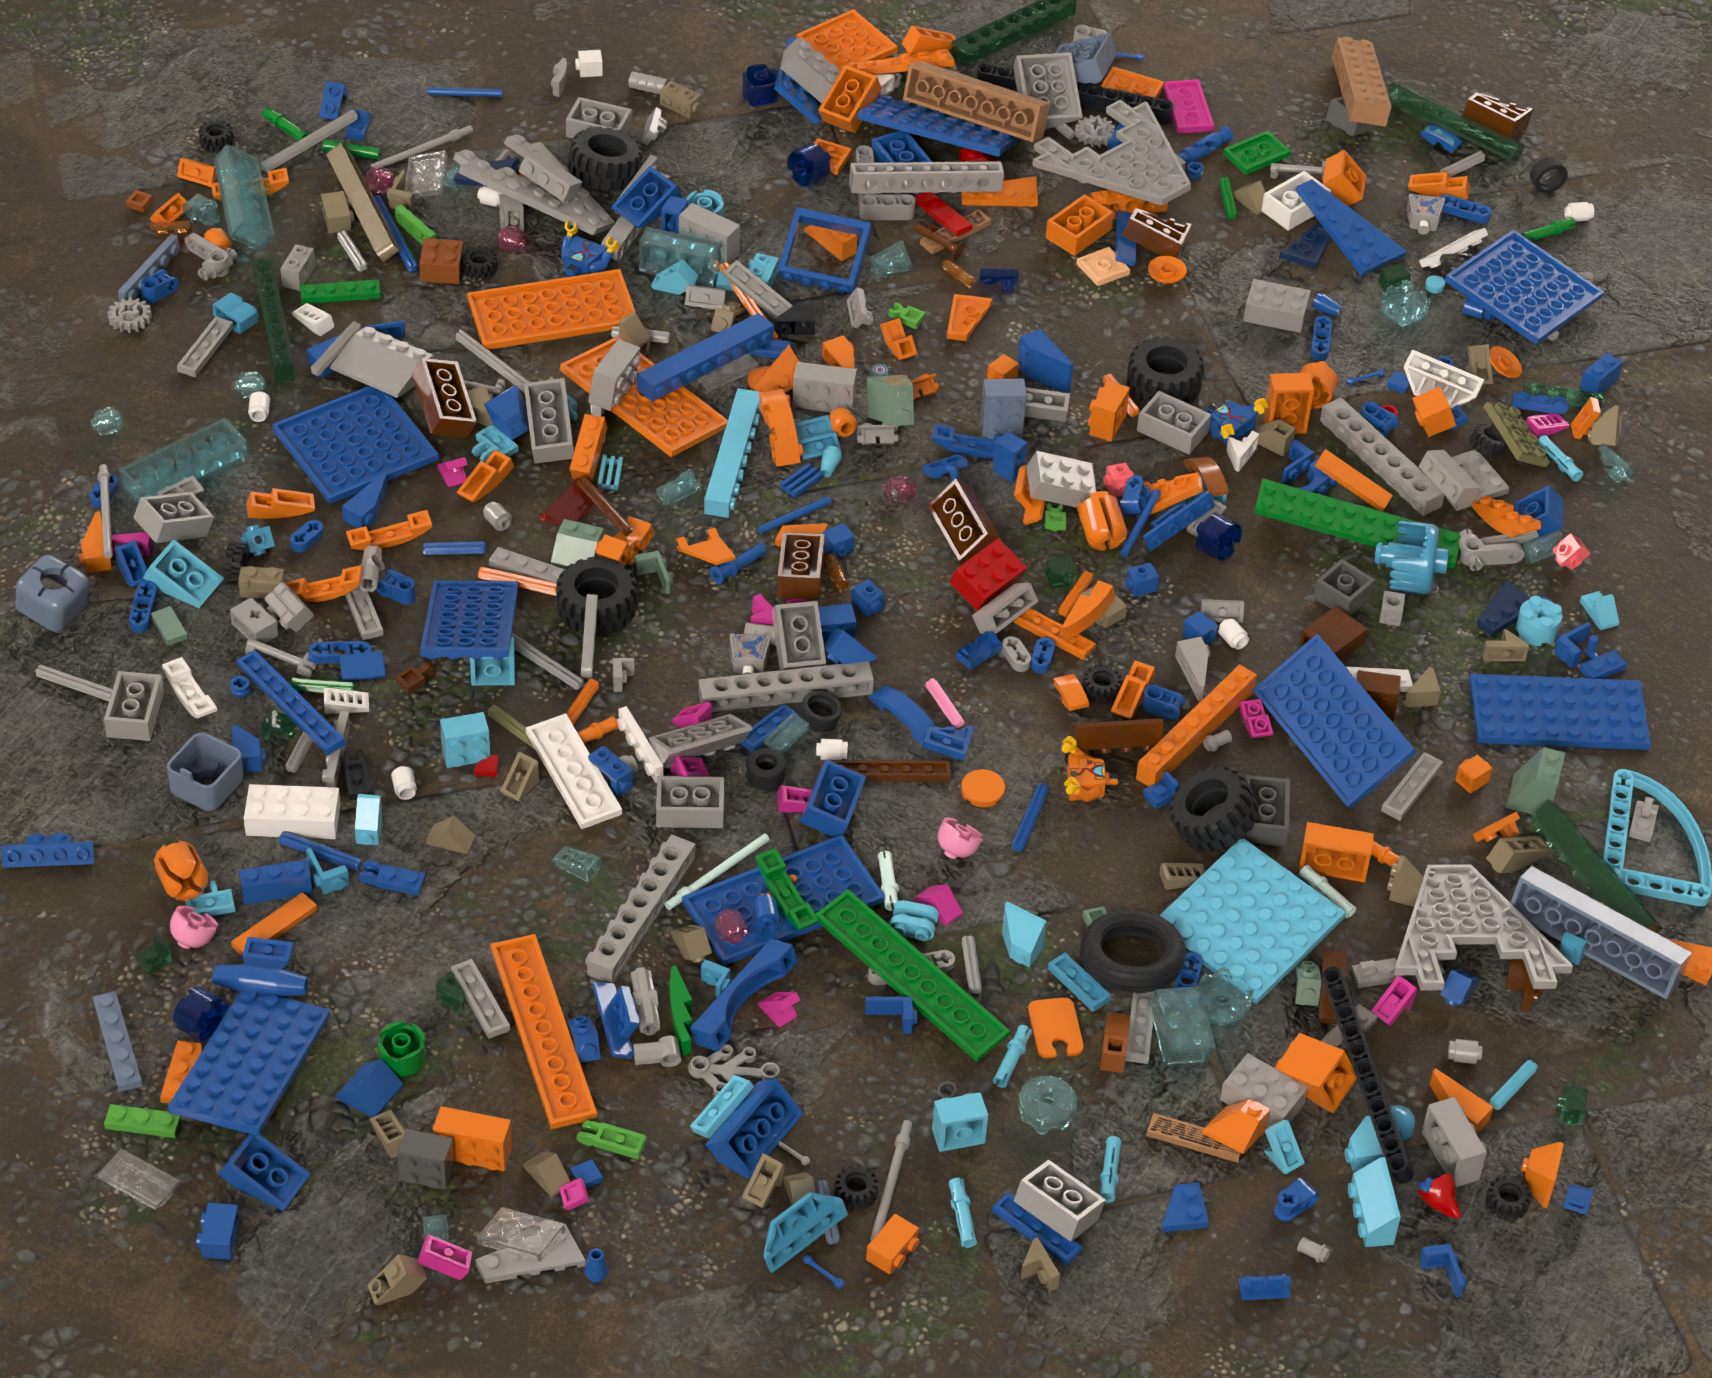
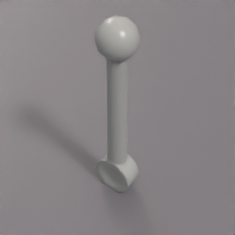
[774,1135,810,1165]

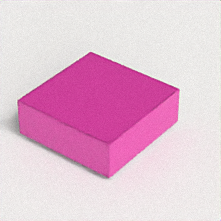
[559,1178,589,1211]

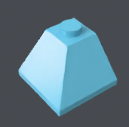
[1002,901,1047,968]

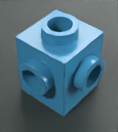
[240,524,275,556]

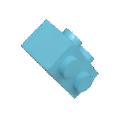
[748,253,779,287]

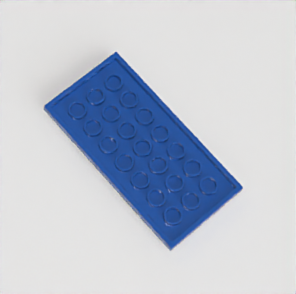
[857,95,1019,157]
[420,581,519,659]
[1252,634,1417,809]
[1469,674,1651,750]
[682,835,885,966]
[168,990,330,1136]

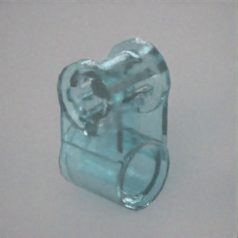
[182,194,220,226]

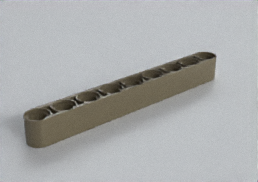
[326,142,400,262]

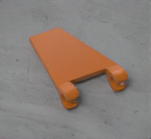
[676,528,736,565]

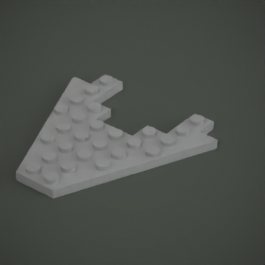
[1032,100,1191,205]
[453,135,615,235]
[1394,864,1573,991]

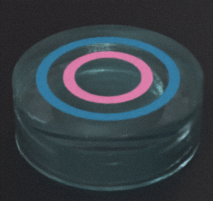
[870,363,890,377]

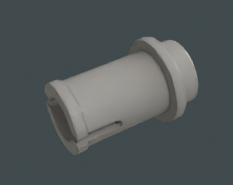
[1203,730,1232,752]
[1297,1237,1330,1263]

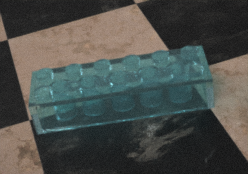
[213,144,275,251]
[119,418,249,504]

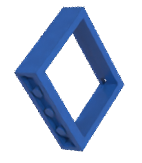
[778,207,873,294]

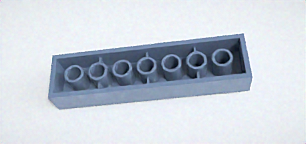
[1510,866,1692,1000]

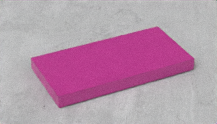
[1163,79,1215,134]

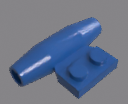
[212,937,308,996]

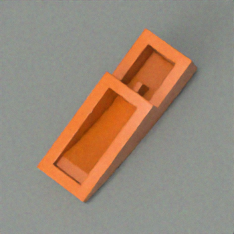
[1408,172,1470,200]
[457,450,515,503]
[246,488,315,519]
[1062,580,1115,639]
[1111,660,1155,720]

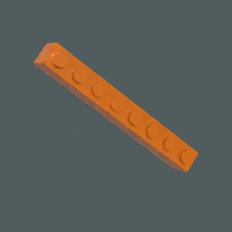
[1136,664,1257,787]

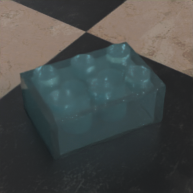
[1149,986,1216,1065]

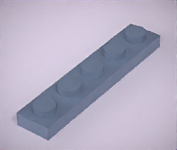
[118,234,180,303]
[93,991,142,1092]

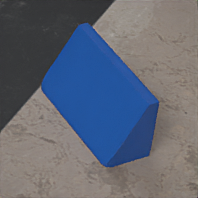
[364,320,405,338]
[339,651,386,681]

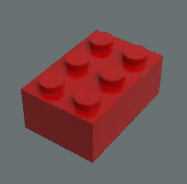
[949,538,1027,611]

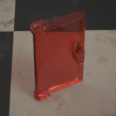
[540,478,605,524]

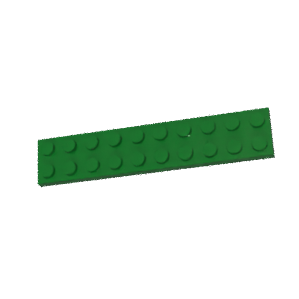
[1254,479,1461,569]
[815,889,1010,1062]

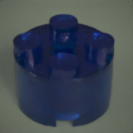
[742,64,779,107]
[787,142,831,187]
[1196,512,1242,561]
[173,986,229,1041]

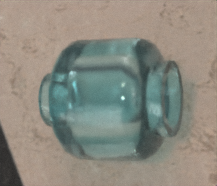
[235,371,266,398]
[91,406,123,436]

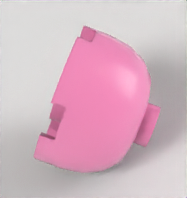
[938,818,983,859]
[170,906,218,949]

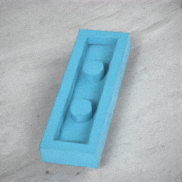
[690,1075,754,1139]

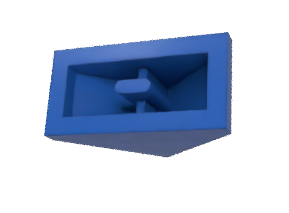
[115,540,147,587]

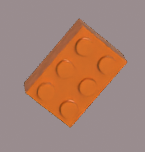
[818,65,882,133]
[1046,194,1114,256]
[1263,373,1314,434]
[1298,822,1374,882]
[433,1106,512,1171]

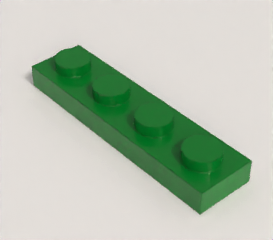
[300,280,381,304]

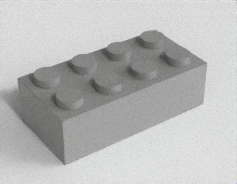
[524,378,574,464]

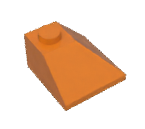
[1202,1099,1271,1154]
[1521,1142,1564,1208]

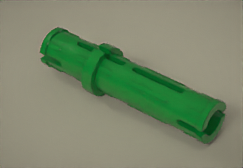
[262,106,309,141]
[322,139,381,160]
[1521,217,1576,242]

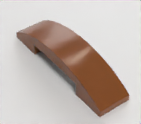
[1184,456,1229,497]

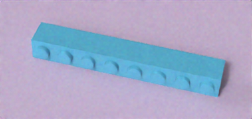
[704,388,760,518]

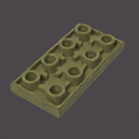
[1483,402,1550,467]

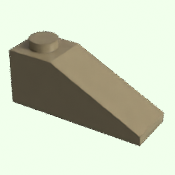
[1486,836,1554,873]

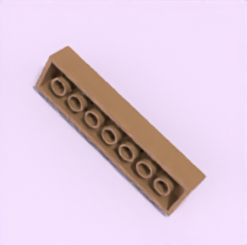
[1332,37,1392,127]
[903,61,1050,142]

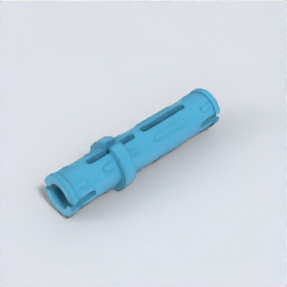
[1537,435,1583,481]
[993,1025,1032,1088]
[1100,1136,1121,1203]
[949,1178,977,1248]

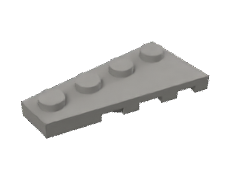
[475,1224,586,1284]

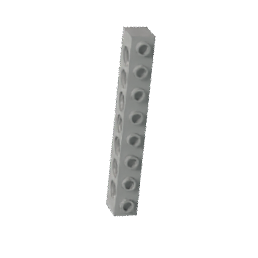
[849,162,1004,194]
[1320,397,1445,516]
[698,661,874,712]
[585,834,695,983]

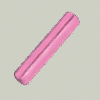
[925,678,964,729]

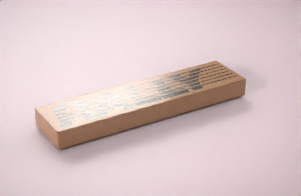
[920,210,991,254]
[1146,1113,1241,1163]

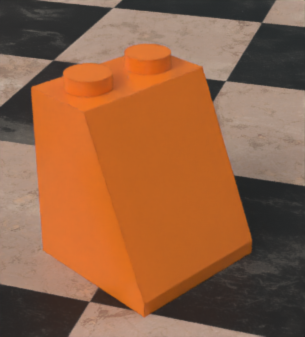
[1275,1033,1357,1113]

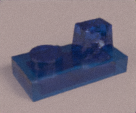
[979,268,1019,292]

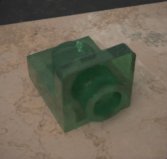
[261,710,297,740]
[135,934,172,975]
[436,971,464,1012]

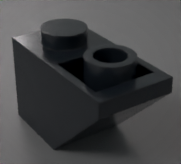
[775,305,815,335]

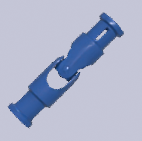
[1178,126,1233,165]

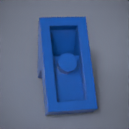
[345,109,373,141]

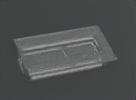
[97,1149,180,1210]

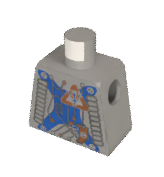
[1406,194,1445,234]
[729,634,771,675]

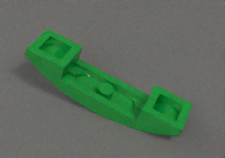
[755,848,819,931]

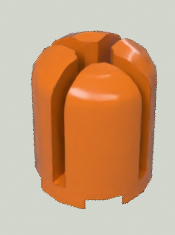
[1077,491,1127,551]
[154,841,208,901]

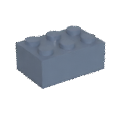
[980,379,1026,440]

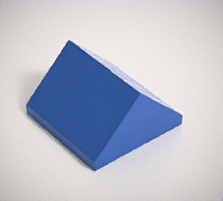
[336,1059,403,1117]

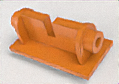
[910,373,939,400]

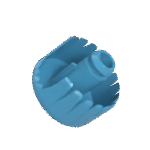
[1375,520,1449,594]

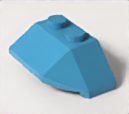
[763,1192,848,1273]

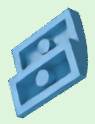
[795,415,842,461]

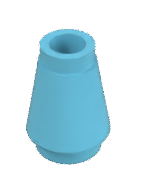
[820,446,842,477]

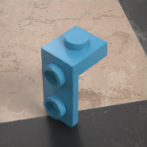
[304,848,349,894]
[1559,932,1587,965]

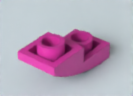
[1239,699,1273,738]

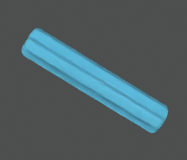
[1489,1060,1537,1110]

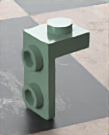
[634,551,673,594]
[1295,961,1321,1006]

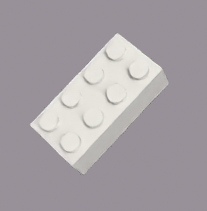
[244,784,341,839]

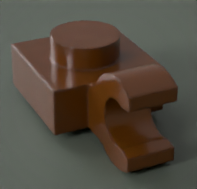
[395,661,435,694]

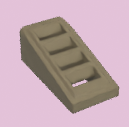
[1159,863,1206,890]
[369,1110,405,1158]

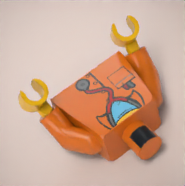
[1062,736,1118,802]

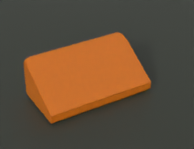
[150,193,192,228]

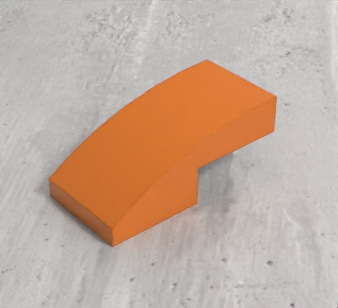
[1053,674,1089,711]

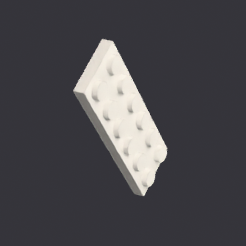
[526,713,622,830]

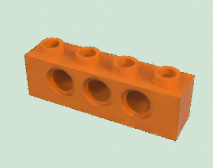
[1091,190,1168,219]

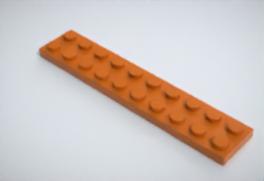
[490,934,597,1129]

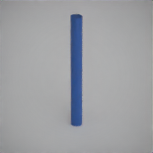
[428,87,503,97]
[1120,489,1161,557]
[758,496,831,534]

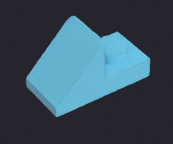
[1580,591,1619,630]
[1264,1120,1305,1174]

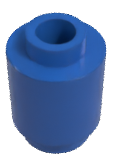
[754,894,779,929]

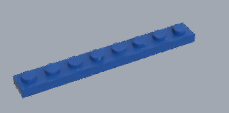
[237,650,346,755]

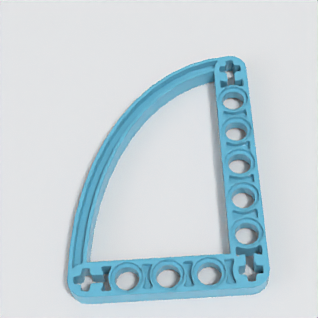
[1600,769,1712,906]

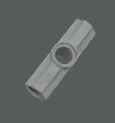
[359,545,385,592]
[631,967,660,1035]

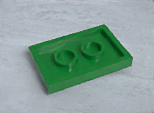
[1223,131,1291,175]

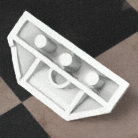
[1404,350,1485,408]

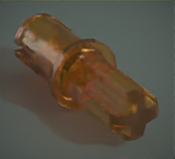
[941,259,976,288]
[824,553,849,590]

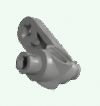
[185,233,237,280]
[1458,529,1524,571]

